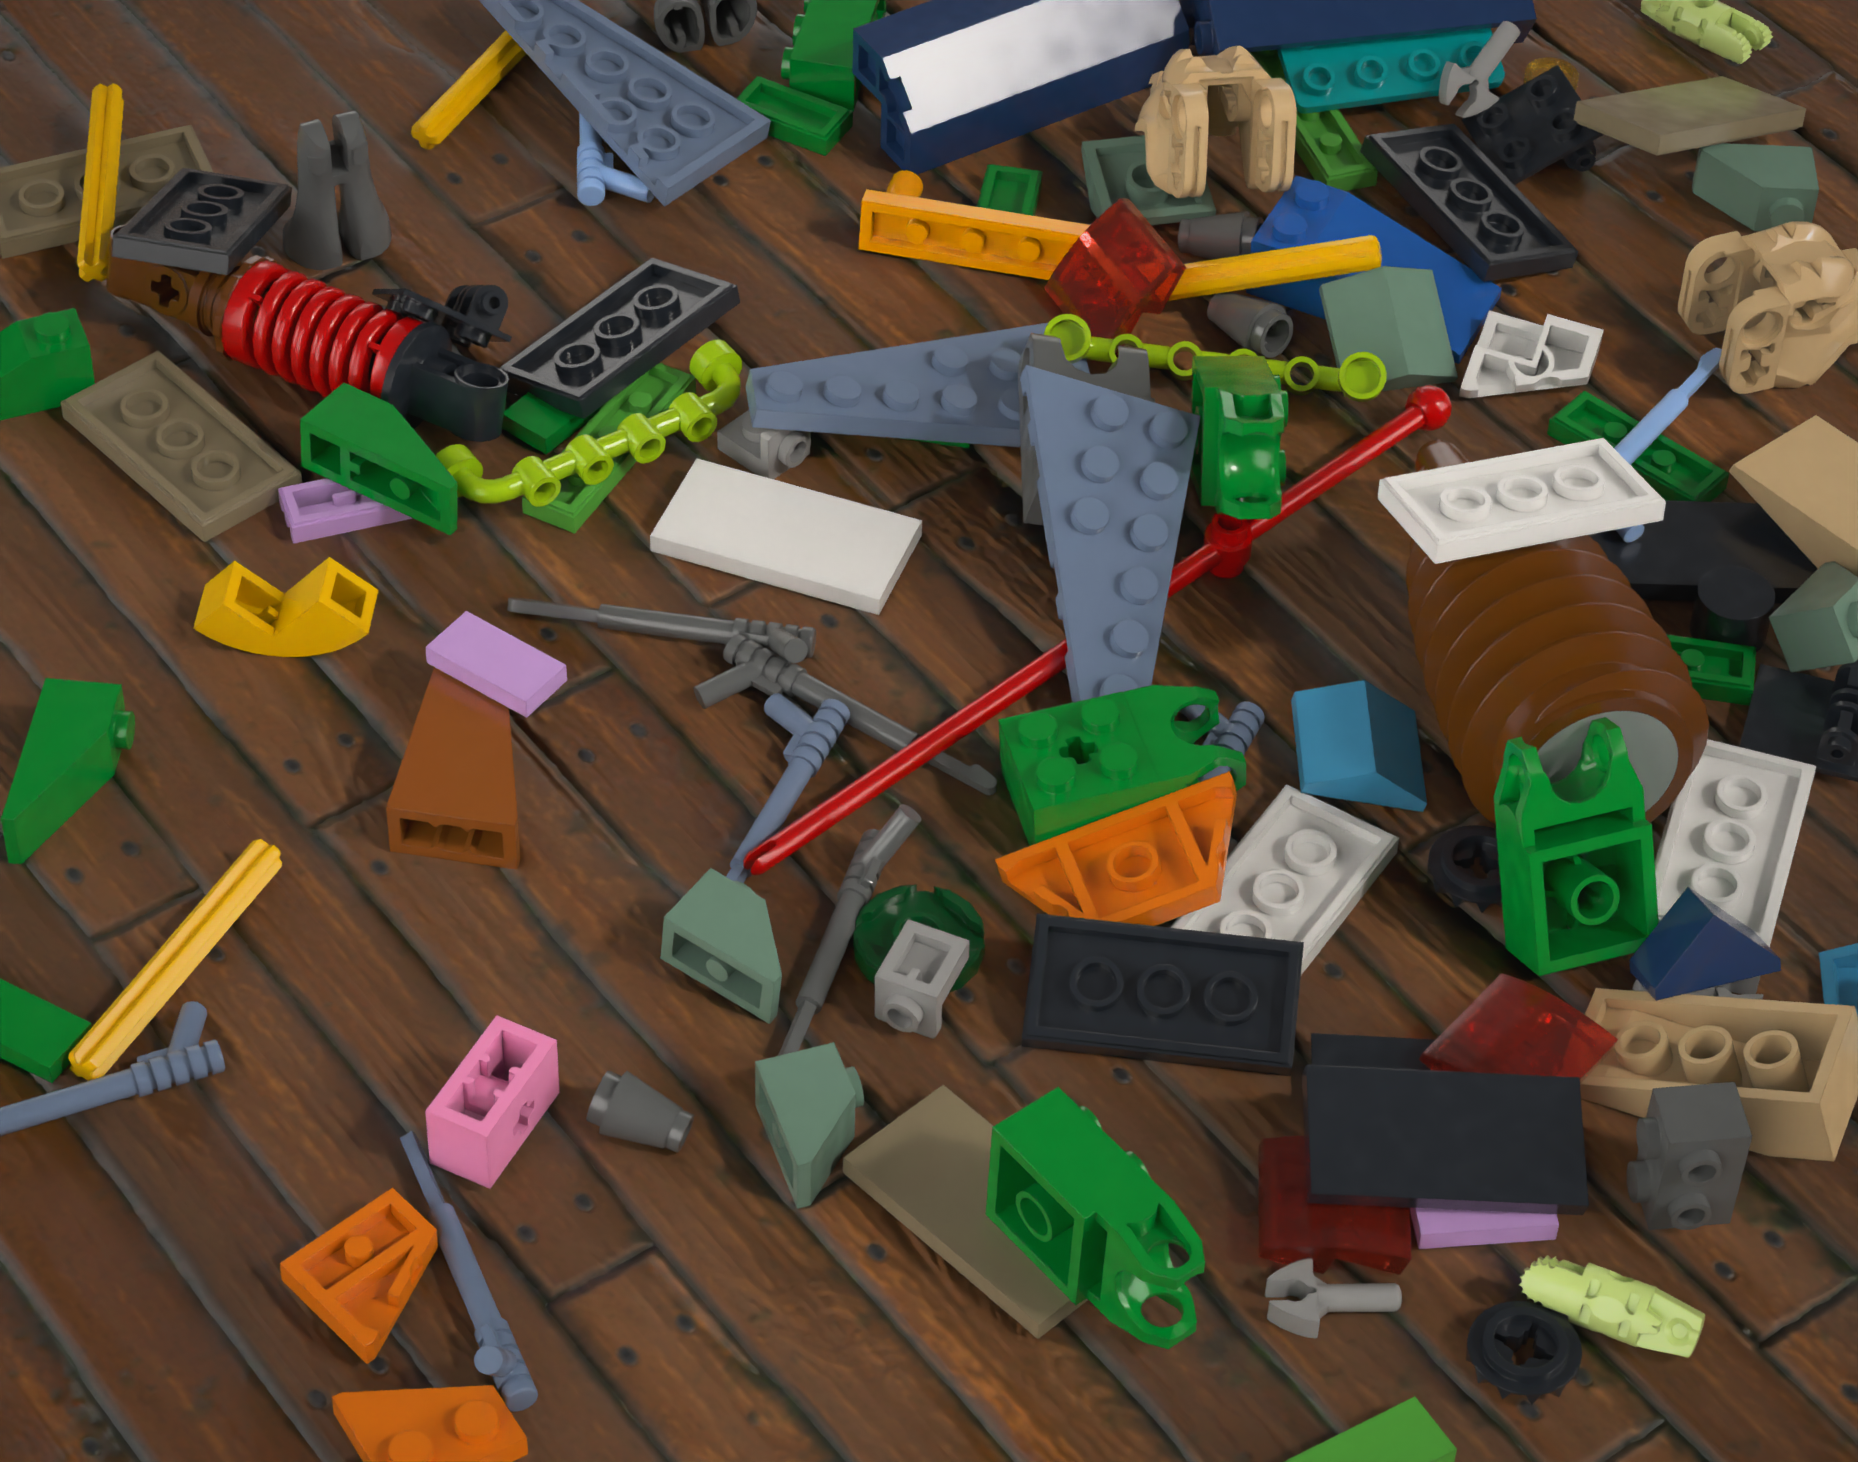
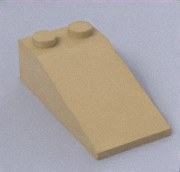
[1729,415,1858,577]
[1559,988,1858,1162]

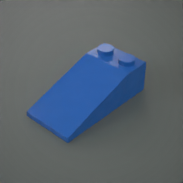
[1246,175,1502,364]

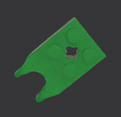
[1190,356,1288,519]
[998,685,1246,846]
[1494,717,1659,976]
[985,1087,1205,1349]

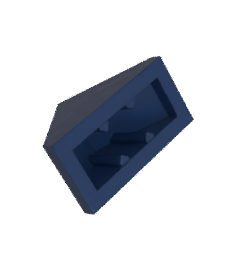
[1629,887,1781,1001]

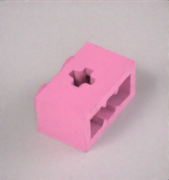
[425,1015,559,1189]

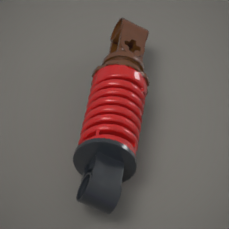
[106,225,509,442]

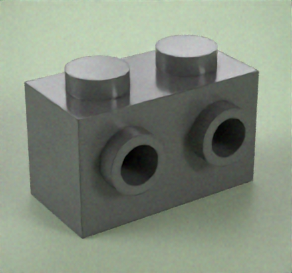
[1627,1082,1752,1230]

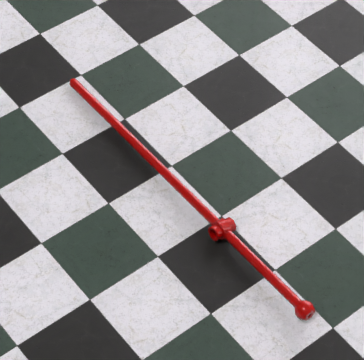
[743,384,1452,876]

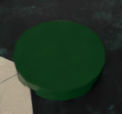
[853,885,985,993]

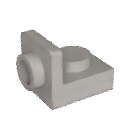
[717,410,811,479]
[875,919,969,1039]

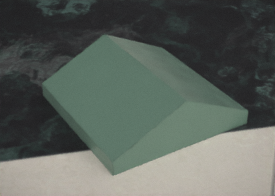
[1081,135,1216,230]
[1319,266,1458,397]

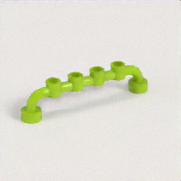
[1044,314,1387,402]
[436,339,742,507]

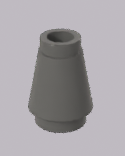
[1178,211,1264,260]
[1207,292,1293,358]
[586,1070,695,1153]

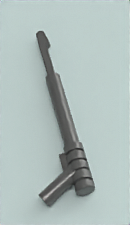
[507,597,816,663]
[693,633,997,795]
[778,804,921,1056]

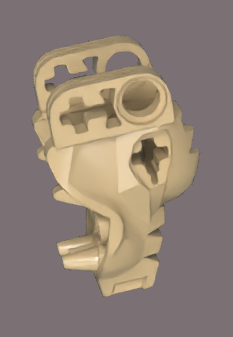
[1134,46,1297,198]
[1678,221,1858,394]

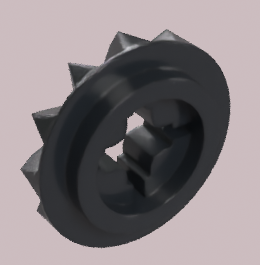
[1427,825,1502,913]
[1466,1301,1582,1405]

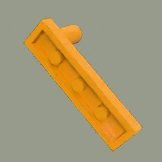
[859,170,1090,286]

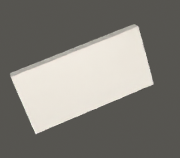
[1378,438,1666,564]
[650,458,922,615]
[1655,739,1816,947]
[1169,784,1399,975]

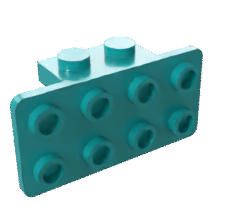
[1277,28,1505,114]

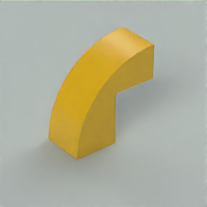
[193,557,379,657]

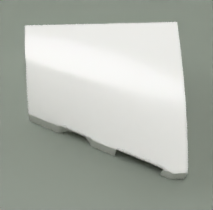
[1459,310,1604,398]

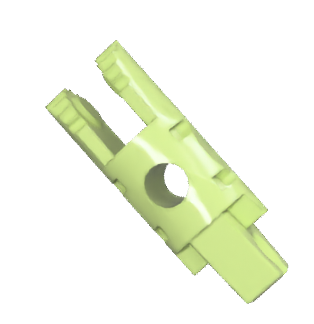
[1641,0,1773,64]
[1519,1255,1705,1358]

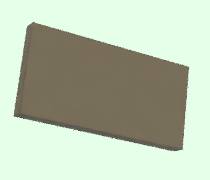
[1574,76,1806,156]
[0,125,213,259]
[61,350,302,542]
[843,1085,1088,1339]

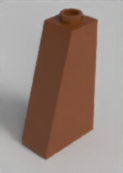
[386,667,520,870]

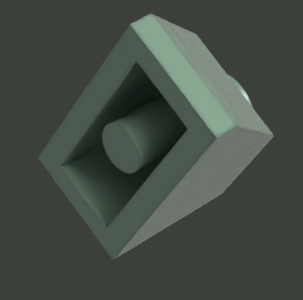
[1692,143,1819,231]
[1769,561,1858,672]
[660,868,782,1024]
[755,1042,864,1209]

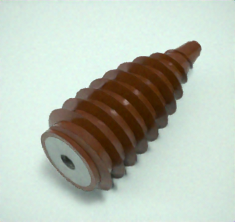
[1406,439,1709,825]

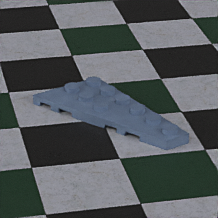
[479,0,771,207]
[745,323,1090,447]
[1020,365,1200,703]

